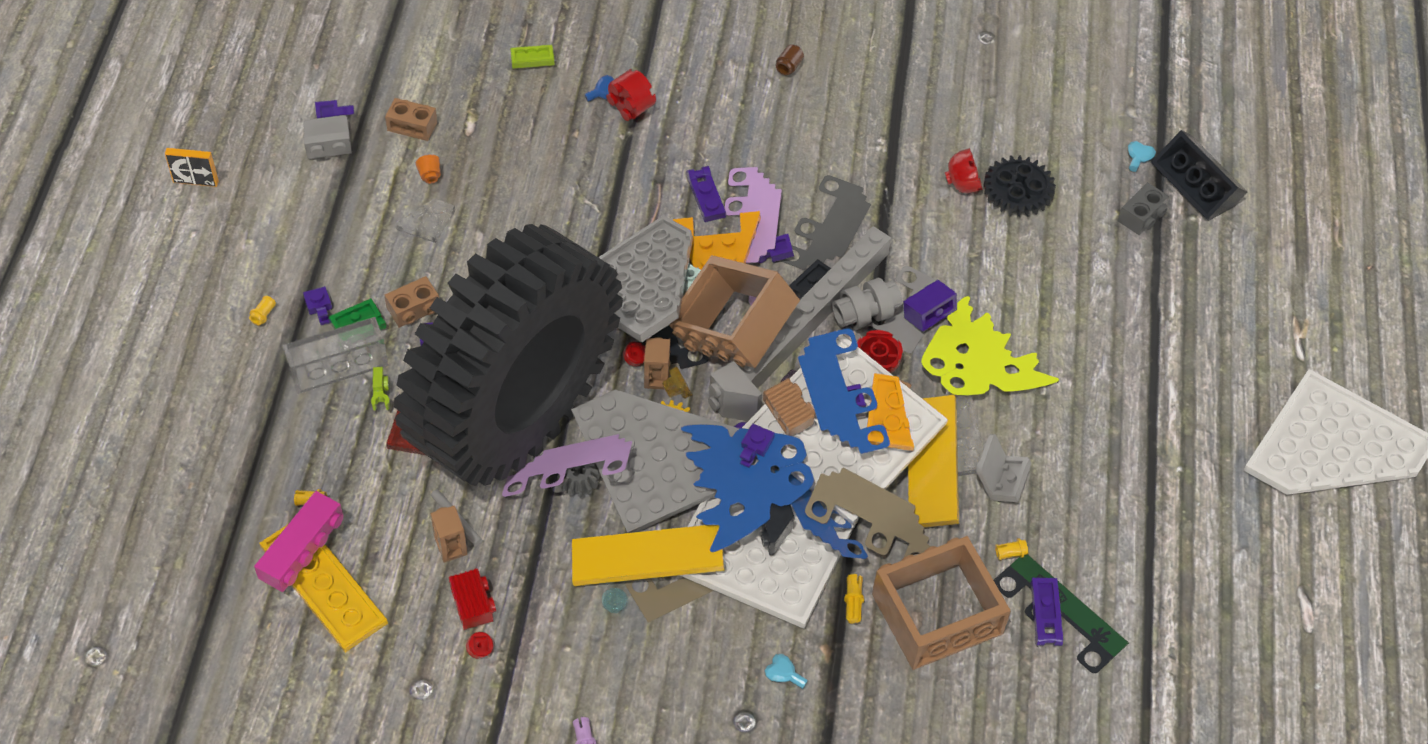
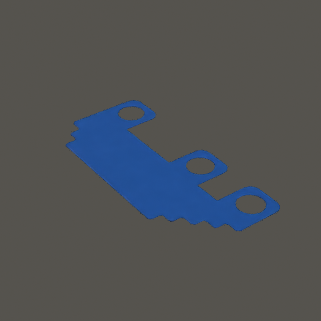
[798,328,890,454]
[774,470,868,559]

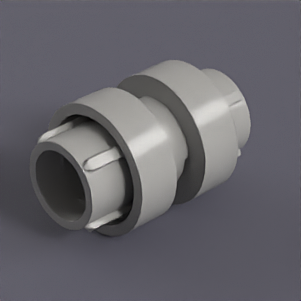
[832,278,902,330]

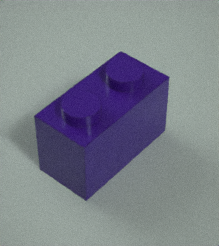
[903,280,957,332]

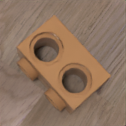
[385,98,437,141]
[384,276,439,328]
[644,338,670,390]
[430,505,468,563]

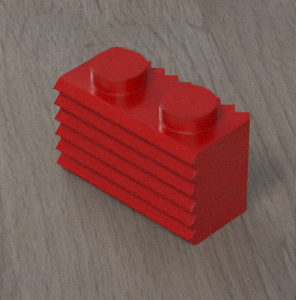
[448,568,496,630]

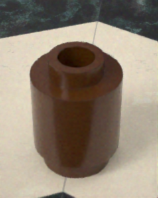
[776,44,804,75]

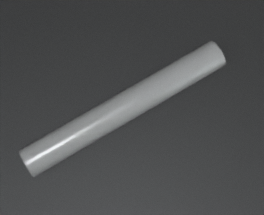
[431,489,483,547]

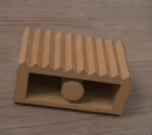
[763,378,816,436]

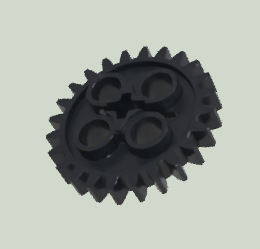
[983,155,1056,217]

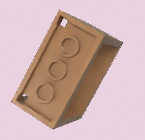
[669,255,800,368]
[872,536,1011,670]

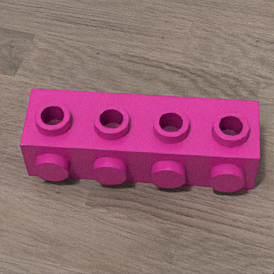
[254,491,344,592]

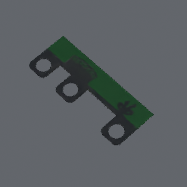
[993,554,1129,673]

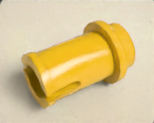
[249,296,276,325]
[294,489,327,506]
[995,538,1028,560]

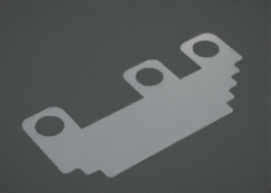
[850,266,936,354]

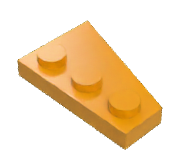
[867,373,914,451]

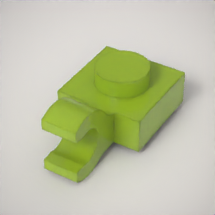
[371,367,390,410]

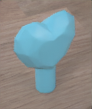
[1128,141,1156,172]
[764,654,808,689]

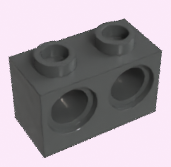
[1118,182,1169,235]

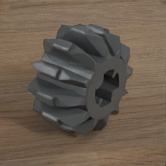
[558,463,600,498]

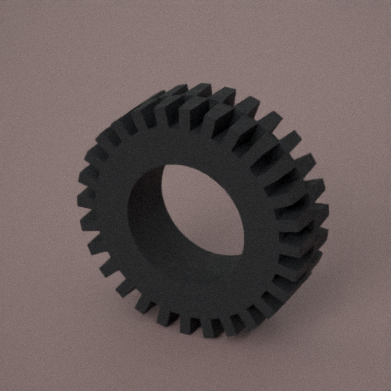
[394,224,623,486]

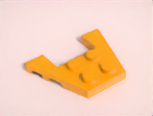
[673,211,761,270]

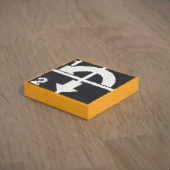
[165,148,219,187]

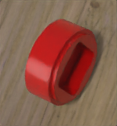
[623,342,645,366]
[466,632,493,659]

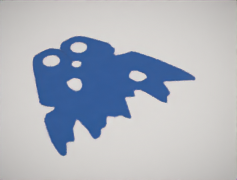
[681,424,814,552]

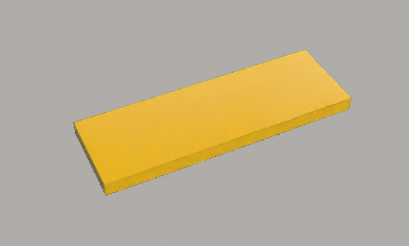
[908,395,959,527]
[259,524,388,653]
[572,525,724,586]

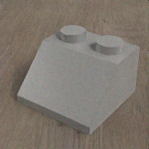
[708,361,762,421]

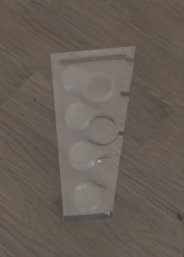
[946,387,983,476]

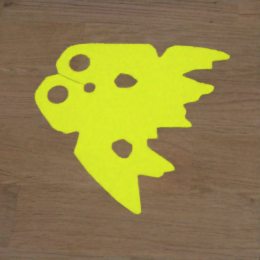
[921,296,1059,395]

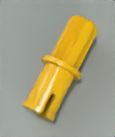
[844,574,864,624]

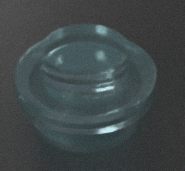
[602,588,627,613]

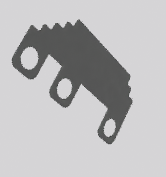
[780,175,871,270]

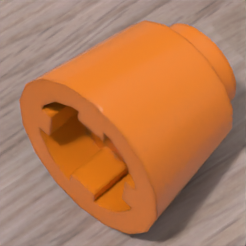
[415,155,441,184]

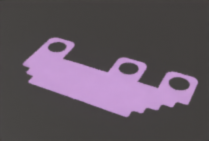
[725,167,782,263]
[502,434,632,497]

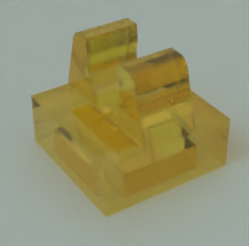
[662,367,692,399]

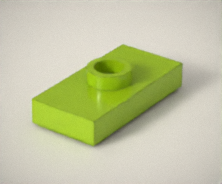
[510,45,555,69]

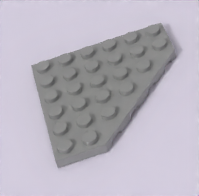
[599,215,693,342]
[571,390,758,533]

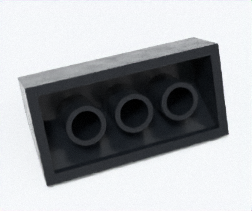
[1151,130,1248,221]

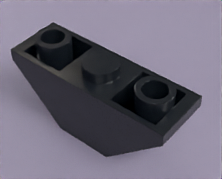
[760,503,794,555]

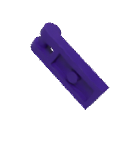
[686,166,726,222]
[1031,578,1063,646]

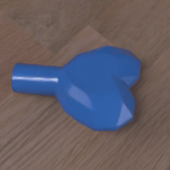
[584,75,614,102]

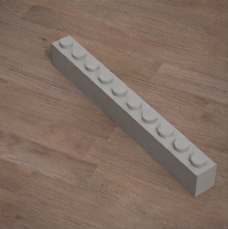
[738,226,891,389]

